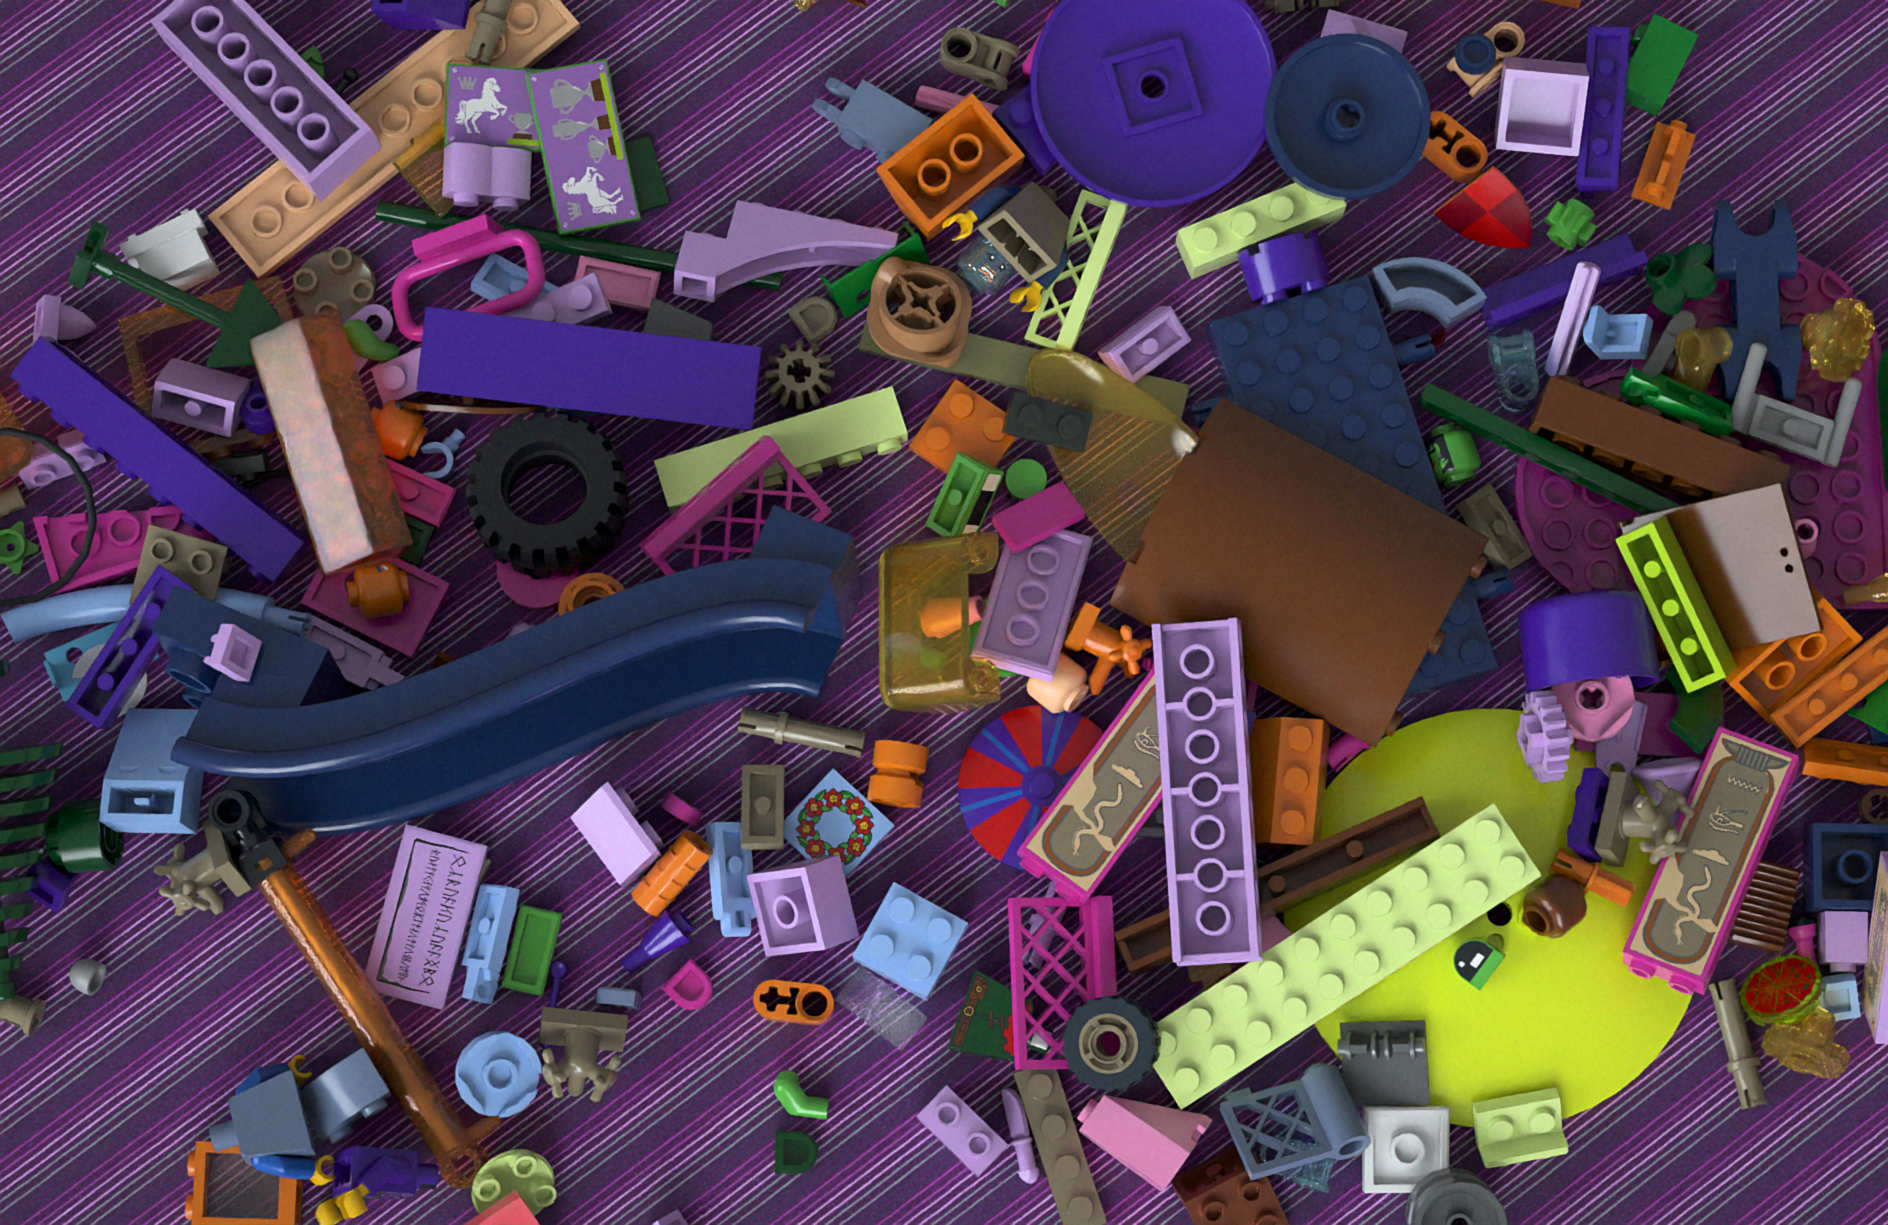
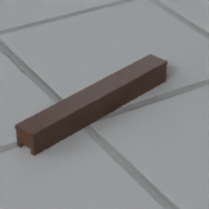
[1114,796,1441,979]

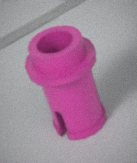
[1327,732,1371,773]

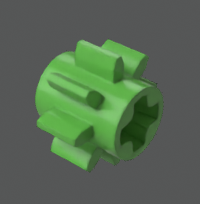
[1544,199,1598,250]

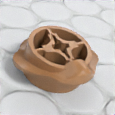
[867,256,972,368]

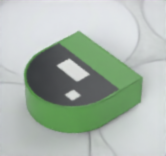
[1453,938,1506,991]

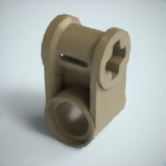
[939,27,1021,90]

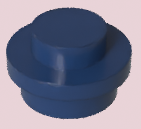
[1454,34,1496,75]

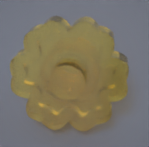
[1800,297,1875,383]
[1761,1005,1850,1079]

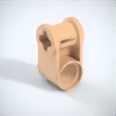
[1446,22,1525,98]

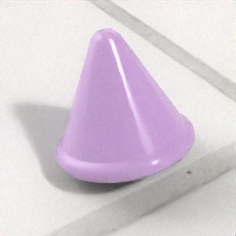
[1632,757,1703,827]

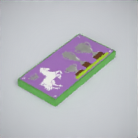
[525,59,641,236]
[443,63,611,153]

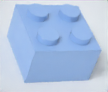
[852,882,968,1001]

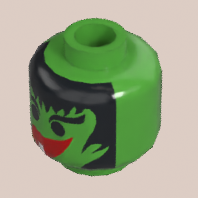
[1424,423,1481,488]

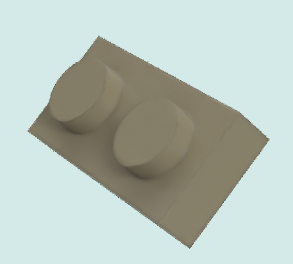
[1455,484,1533,571]
[741,765,785,850]

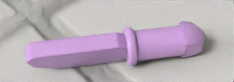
[1001,1088,1039,1184]

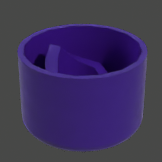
[1518,589,1661,694]

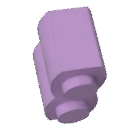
[442,142,532,211]

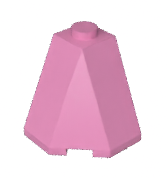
[1077,1095,1212,1191]

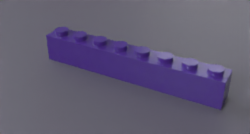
[10,336,312,583]

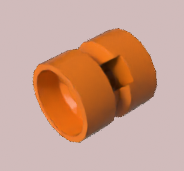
[867,740,929,808]

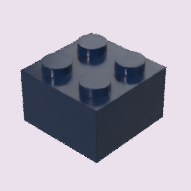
[1803,823,1888,914]

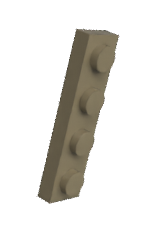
[1013,1069,1107,1225]

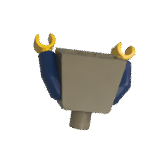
[942,182,1070,312]

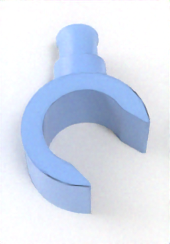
[420,428,466,482]

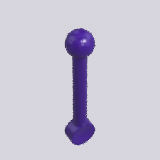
[538,961,568,1049]

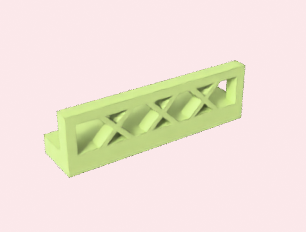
[1024,189,1128,357]

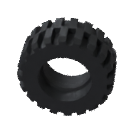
[466,410,629,578]

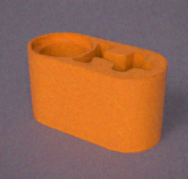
[1422,111,1488,184]
[753,980,835,1025]

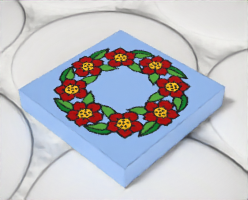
[784,769,895,879]

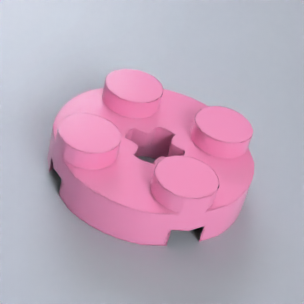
[1551,676,1635,743]

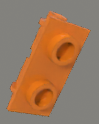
[1631,120,1696,211]

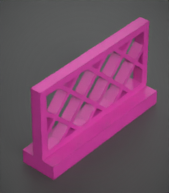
[638,435,832,576]
[1008,896,1119,1070]

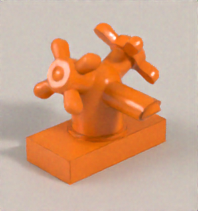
[1061,602,1153,696]

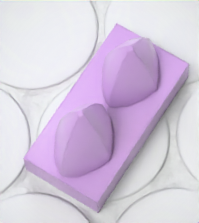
[32,295,96,361]

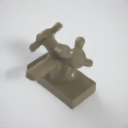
[1594,771,1695,867]
[154,819,252,916]
[538,1007,628,1102]

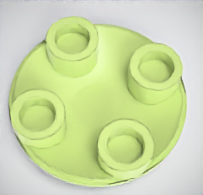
[471,1149,557,1216]

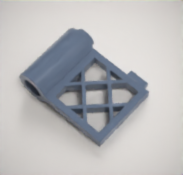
[1220,1062,1371,1181]

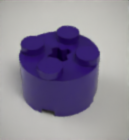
[1237,230,1331,307]

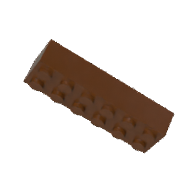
[1527,375,1791,503]

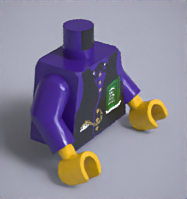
[315,1146,438,1225]

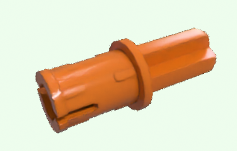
[1548,847,1635,906]

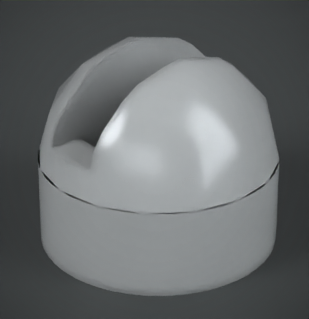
[69,959,106,996]

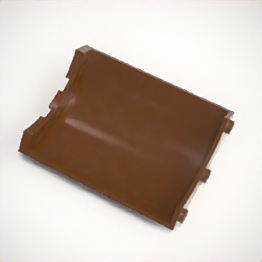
[1109,397,1490,748]

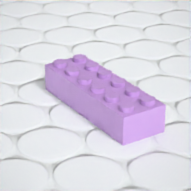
[150,0,382,202]

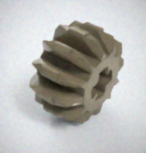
[764,340,835,411]

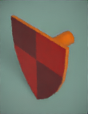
[1434,166,1532,248]

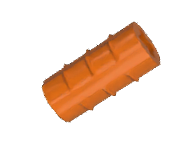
[631,830,713,917]

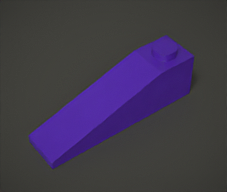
[64,565,195,729]

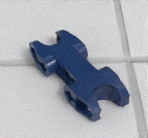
[1708,200,1802,404]

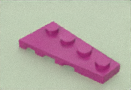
[33,506,216,595]

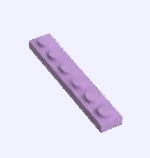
[371,272,613,406]

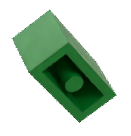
[1626,13,1699,117]

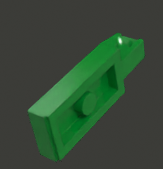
[1619,367,1734,436]

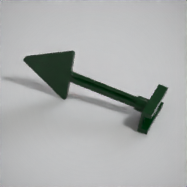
[67,221,307,368]

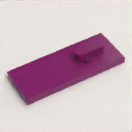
[1574,689,1725,760]

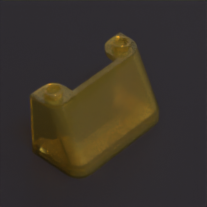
[879,531,1000,714]

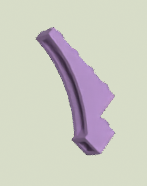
[674,200,899,302]

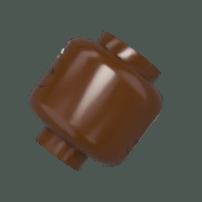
[1523,875,1587,939]

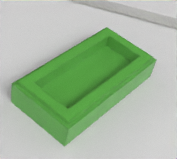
[501,904,563,997]

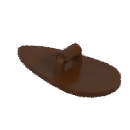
[398,396,545,414]

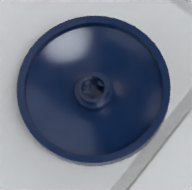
[1263,33,1431,201]

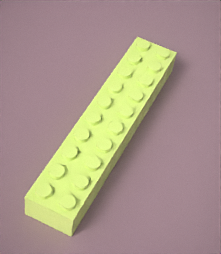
[1153,803,1542,1110]

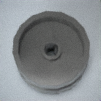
[1405,1167,1508,1225]

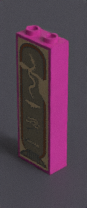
[1016,667,1163,904]
[1623,726,1799,995]

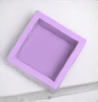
[1494,56,1589,156]

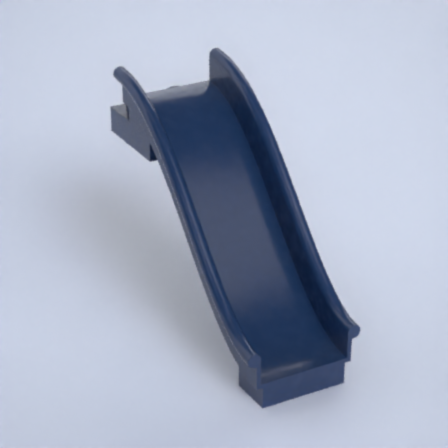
[151,505,863,838]

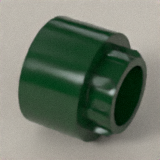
[45,798,124,873]

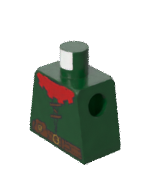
[948,971,1053,1062]

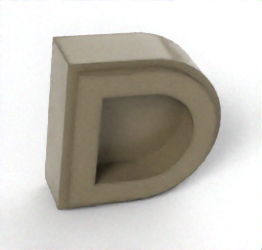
[788,296,837,346]

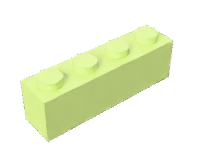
[1175,182,1346,280]

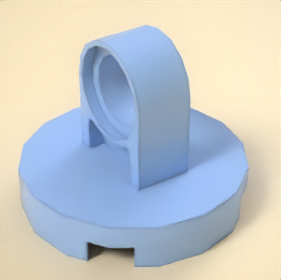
[455,1031,542,1117]

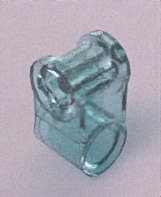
[1487,329,1539,413]
[1255,1135,1337,1194]

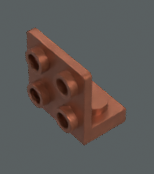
[1171,1146,1289,1225]

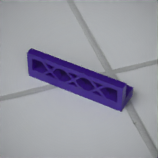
[1576,26,1632,199]
[1480,233,1649,333]

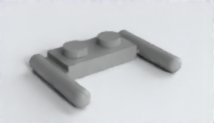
[1731,342,1862,467]

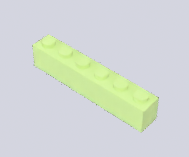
[654,386,908,515]

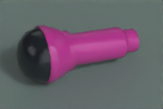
[1787,914,1818,977]

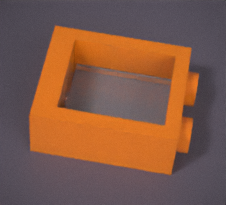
[185,1141,303,1225]

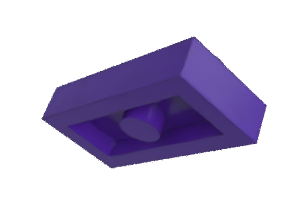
[1567,768,1610,863]

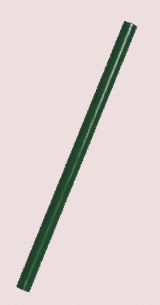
[375,200,783,292]

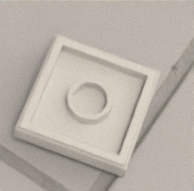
[1362,1105,1449,1193]

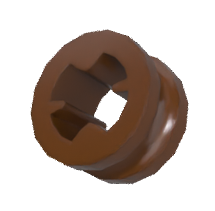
[1857,789,1888,824]

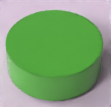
[1005,459,1047,501]

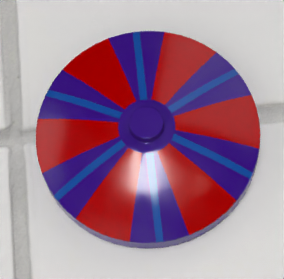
[958,705,1104,873]

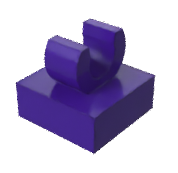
[24,858,77,913]

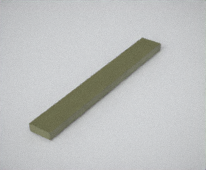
[859,316,1190,427]

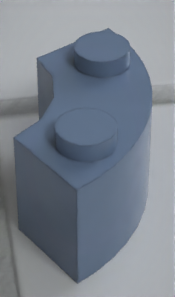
[1369,257,1487,329]
[300,1048,392,1145]

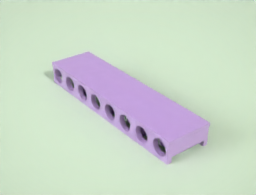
[1152,618,1263,966]

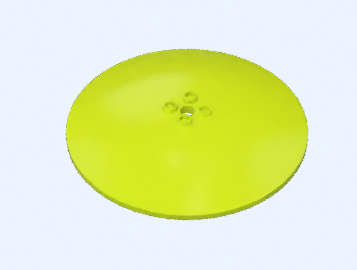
[1283,709,1694,1128]

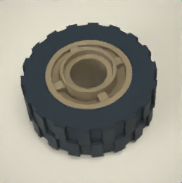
[1062,995,1161,1091]

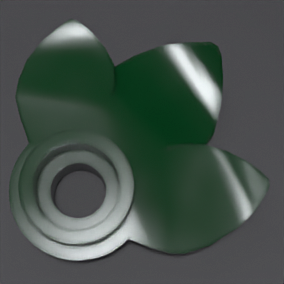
[1645,243,1717,315]

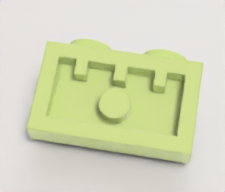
[1472,1087,1568,1168]

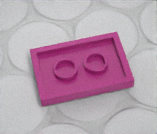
[300,529,452,660]

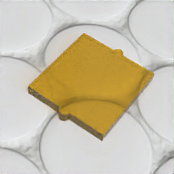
[392,119,454,218]

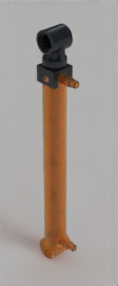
[208,790,502,1189]

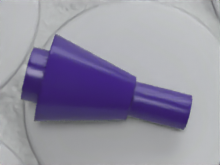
[621,908,694,974]

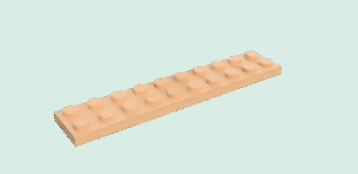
[208,0,580,281]

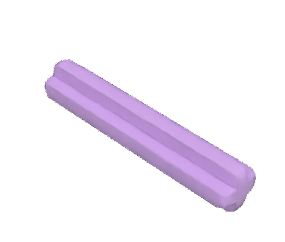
[1544,261,1601,378]

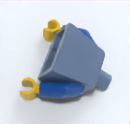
[209,1055,336,1186]

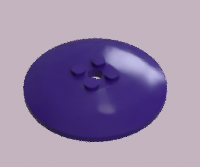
[1030,0,1277,208]

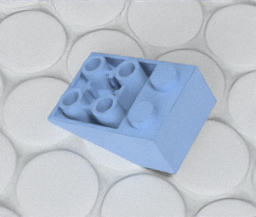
[99,708,204,834]

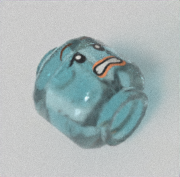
[957,234,1017,296]

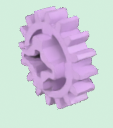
[1516,690,1573,783]

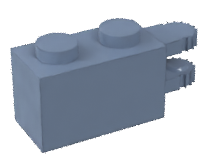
[811,77,933,164]

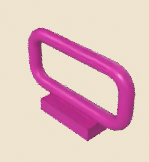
[391,214,545,342]

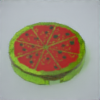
[1740,955,1827,1028]

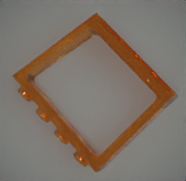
[118,273,329,459]

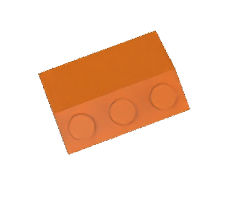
[876,93,1025,243]
[1724,584,1863,724]
[1249,717,1330,851]

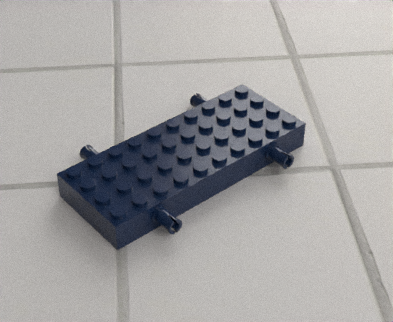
[1190,275,1514,702]

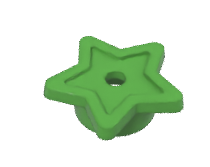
[0,521,39,574]

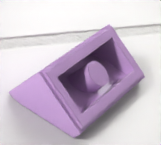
[1098,306,1191,387]

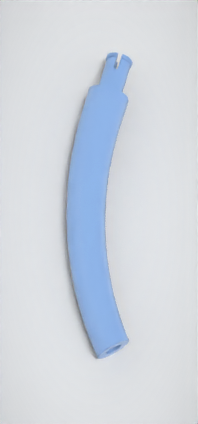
[0,584,312,643]

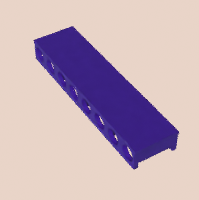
[416,306,762,431]

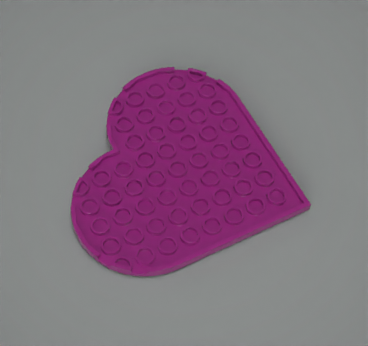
[1513,252,1888,612]

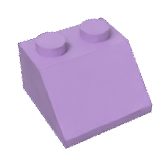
[746,855,859,957]

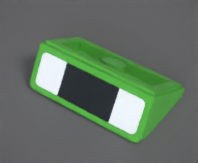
[925,451,1004,545]

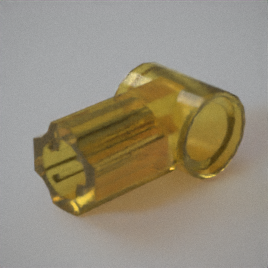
[1672,326,1732,393]

